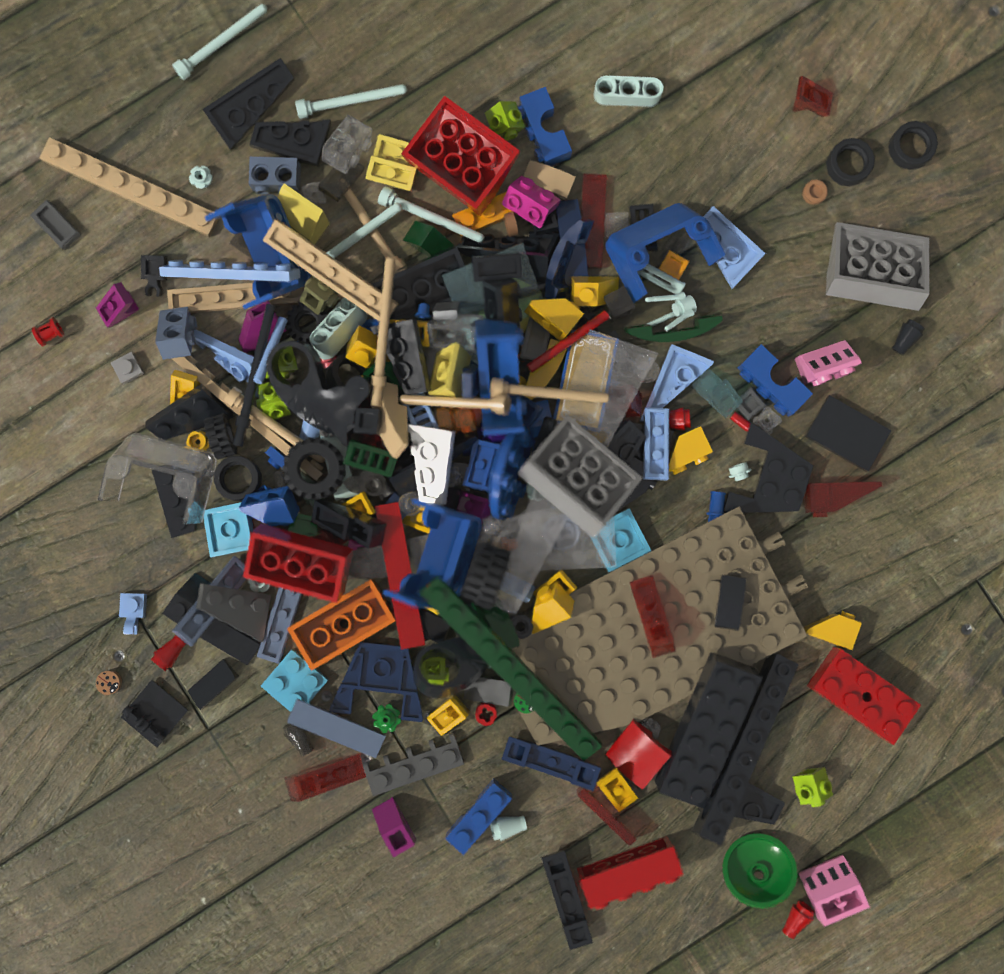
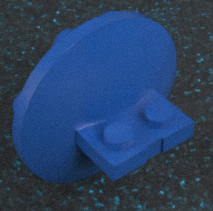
[462,426,534,521]

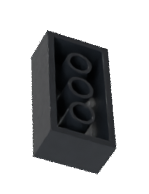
[368,245,476,320]

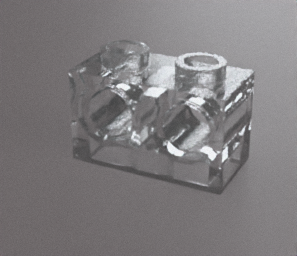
[322,114,373,174]

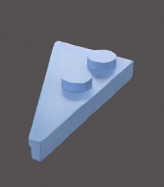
[194,330,261,398]
[640,344,714,423]

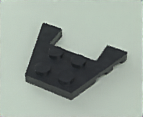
[723,423,813,513]

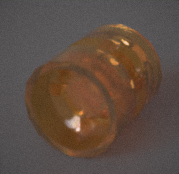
[436,406,478,436]

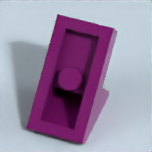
[96,282,139,328]
[457,490,491,525]

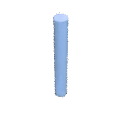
[253,317,288,384]

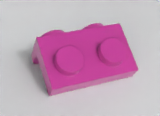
[502,175,561,228]

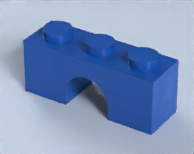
[518,87,572,166]
[738,344,813,417]
[445,778,512,855]

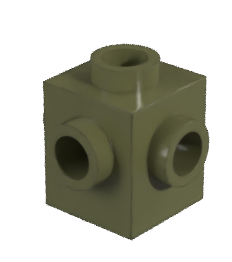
[299,276,339,315]

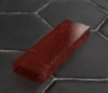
[576,787,636,846]

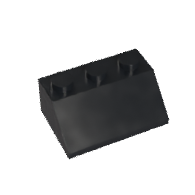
[482,278,524,354]

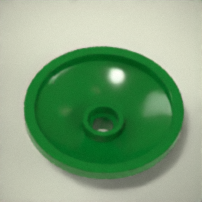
[722,833,797,909]

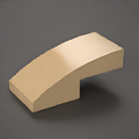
[523,160,575,200]

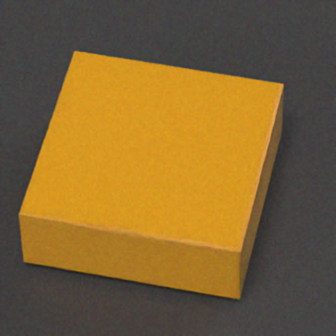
[658,250,690,280]

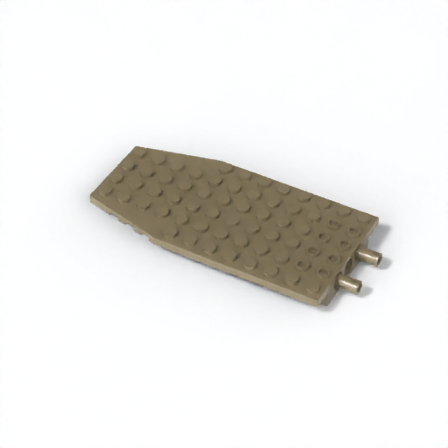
[512,506,808,746]

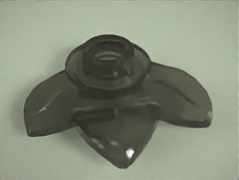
[343,453,386,496]

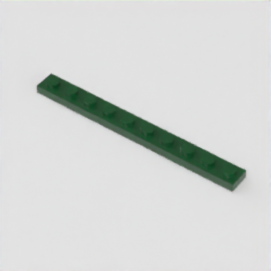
[419,575,602,761]

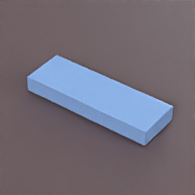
[643,408,669,481]

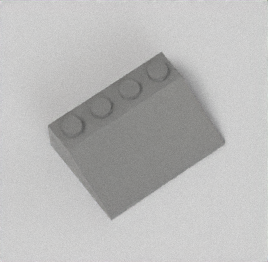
[826,222,929,311]
[517,415,642,538]

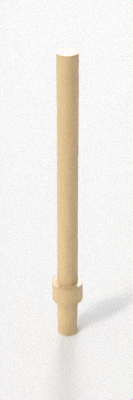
[371,258,395,406]

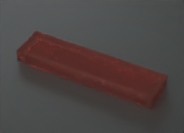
[581,174,607,269]

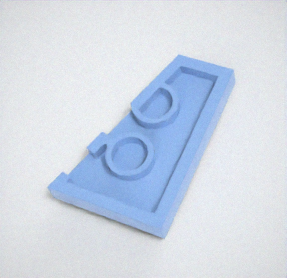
[703,206,765,289]

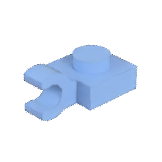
[119,593,147,634]

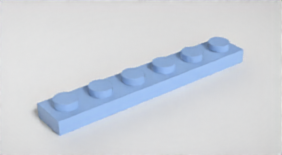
[159,260,300,282]

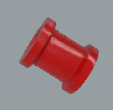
[32,317,64,347]
[475,702,497,726]

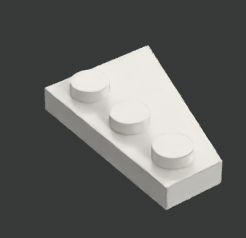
[407,424,455,505]

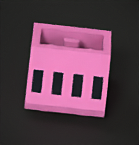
[795,340,861,387]
[798,854,870,926]

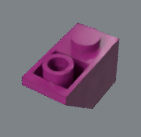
[238,301,286,354]
[372,797,416,858]

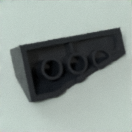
[456,231,559,282]
[162,573,260,665]

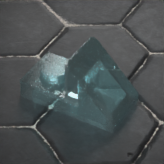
[692,368,743,418]

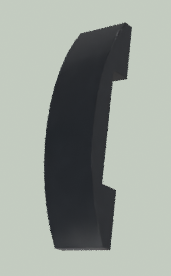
[541,850,593,950]

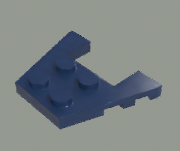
[329,642,423,722]

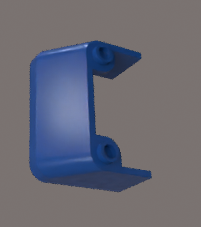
[205,194,311,309]
[605,203,726,304]
[475,319,527,435]
[384,499,482,609]

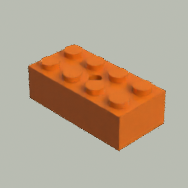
[287,579,396,671]

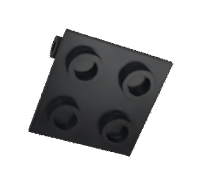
[121,680,188,748]

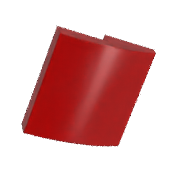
[605,719,672,790]

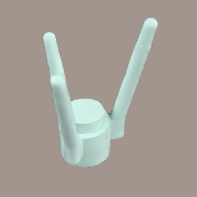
[645,292,697,331]

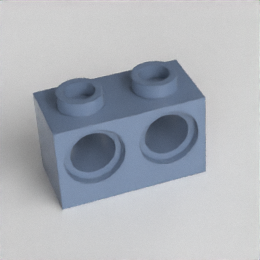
[249,157,301,195]
[155,307,197,360]

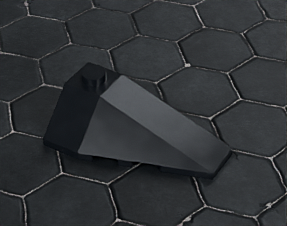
[383,423,478,498]

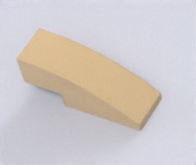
[370,382,408,458]

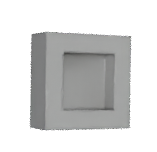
[111,352,145,384]

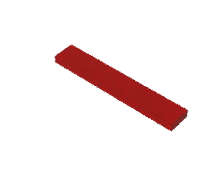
[375,502,425,650]

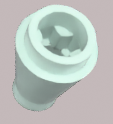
[490,816,527,841]

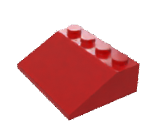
[401,95,520,216]

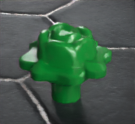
[372,704,401,733]

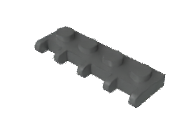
[363,732,464,796]

